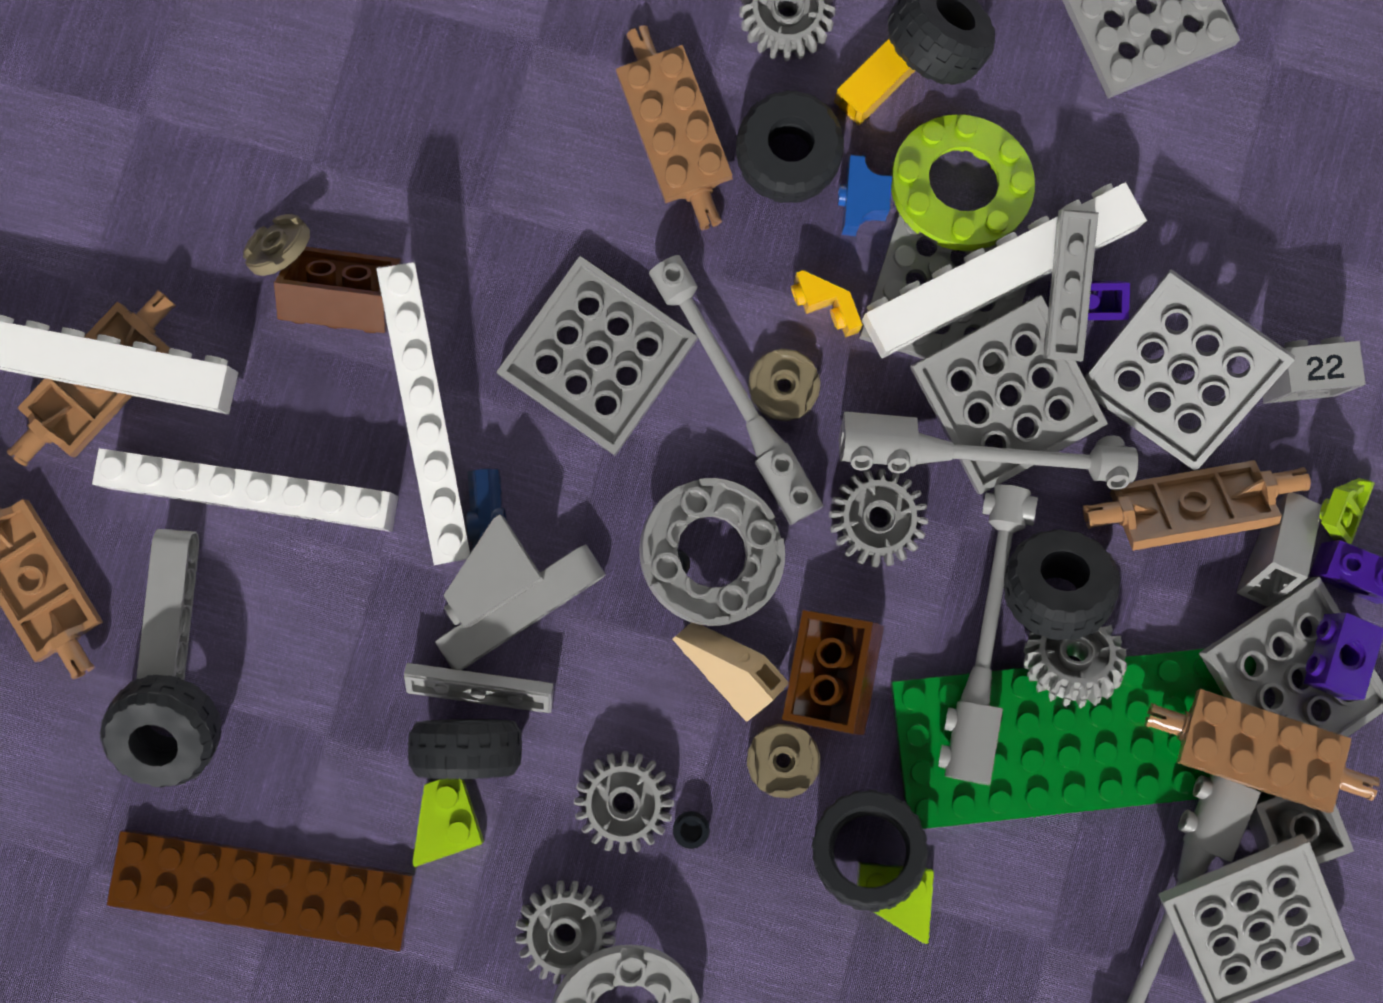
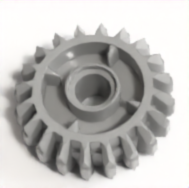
[739,0,835,62]
[829,469,928,567]
[1023,625,1127,709]
[574,751,674,854]
[515,880,616,985]

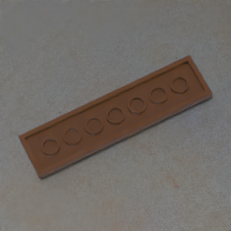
[106,829,415,951]

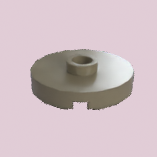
[243,214,310,276]
[748,349,821,422]
[747,723,820,798]

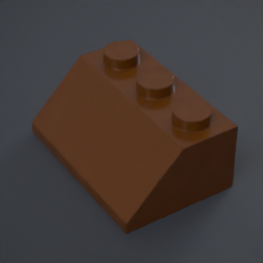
[274,247,401,333]
[782,610,884,735]

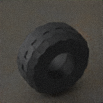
[887,0,995,85]
[736,90,844,203]
[1004,529,1120,640]
[99,674,222,787]
[408,719,522,779]

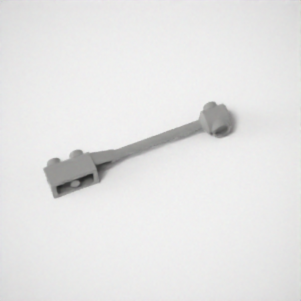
[649,255,824,526]
[838,412,1138,490]
[938,485,1038,786]
[1127,774,1261,1003]

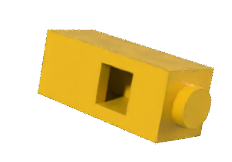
[834,39,915,126]

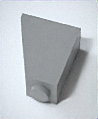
[1237,492,1322,607]
[443,515,544,628]

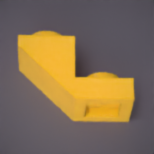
[791,270,862,337]

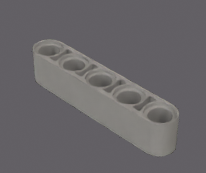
[136,529,199,680]
[435,544,606,670]

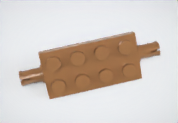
[616,25,733,230]
[6,290,176,466]
[1083,460,1310,551]
[0,499,103,680]
[1144,689,1380,813]

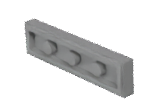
[1043,209,1099,362]
[404,663,553,713]

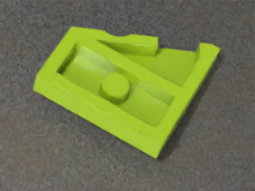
[1319,478,1375,544]
[413,779,484,867]
[857,862,934,944]

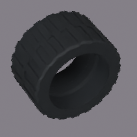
[812,789,928,912]

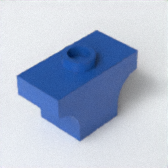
[837,155,892,236]

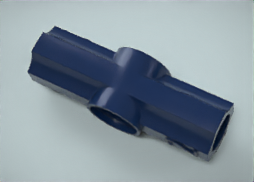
[467,469,507,549]

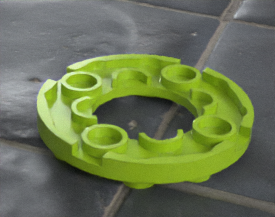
[891,115,1035,251]

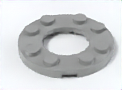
[639,478,785,626]
[552,945,699,1003]

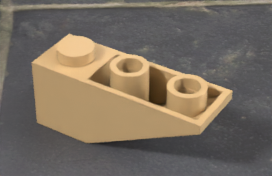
[672,622,789,722]

